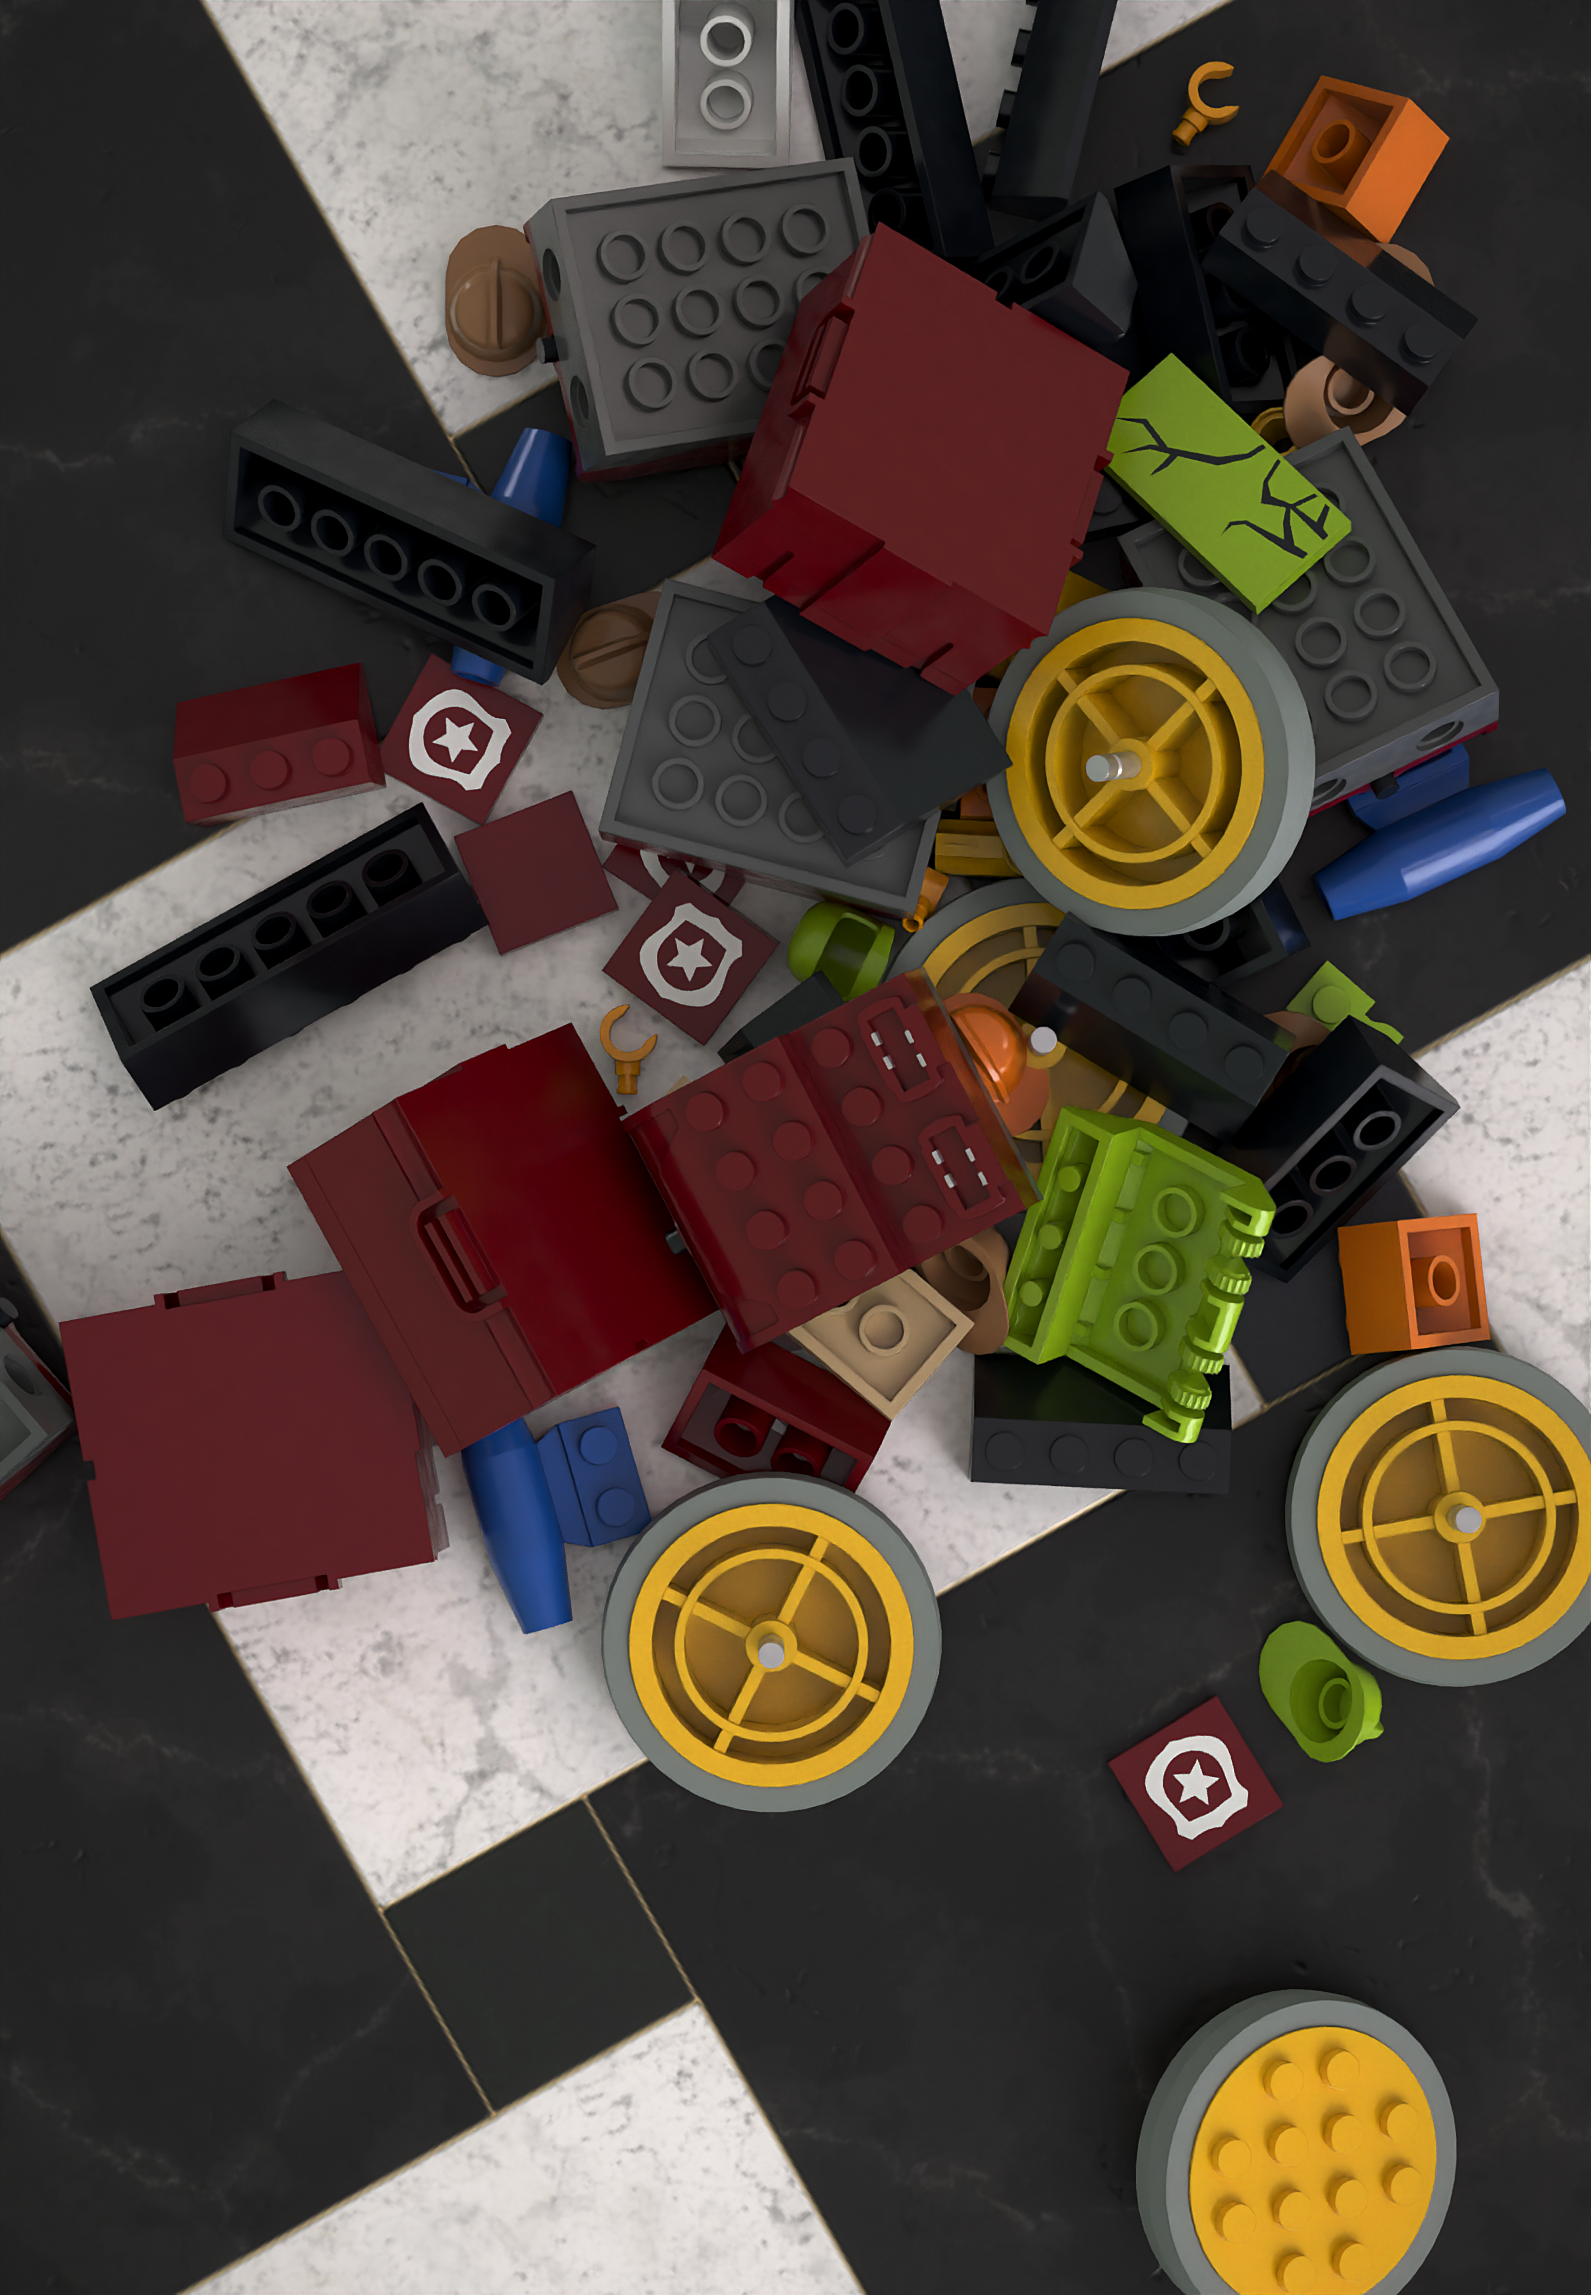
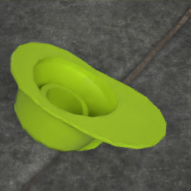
[1259,1621,1384,1763]

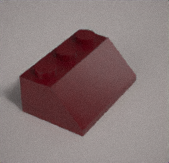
[173,662,387,828]
[661,1323,892,1493]

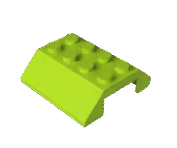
[1002,1105,1276,1443]

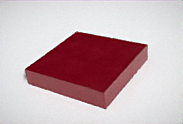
[454,790,619,957]

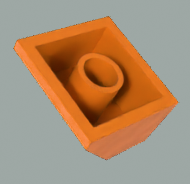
[1260,75,1450,243]
[1337,1213,1490,1355]

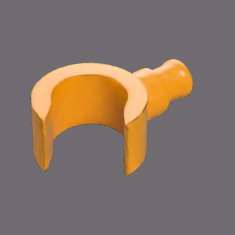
[1171,61,1239,147]
[902,866,950,932]
[600,1004,658,1095]

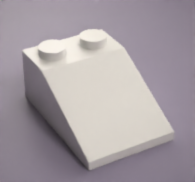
[662,0,794,169]

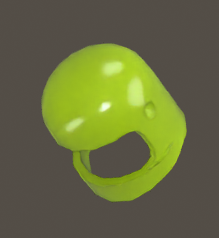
[787,900,897,1003]

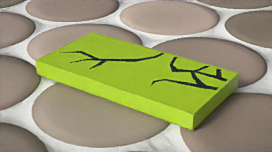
[1103,353,1351,616]

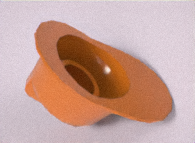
[942,993,1049,1137]

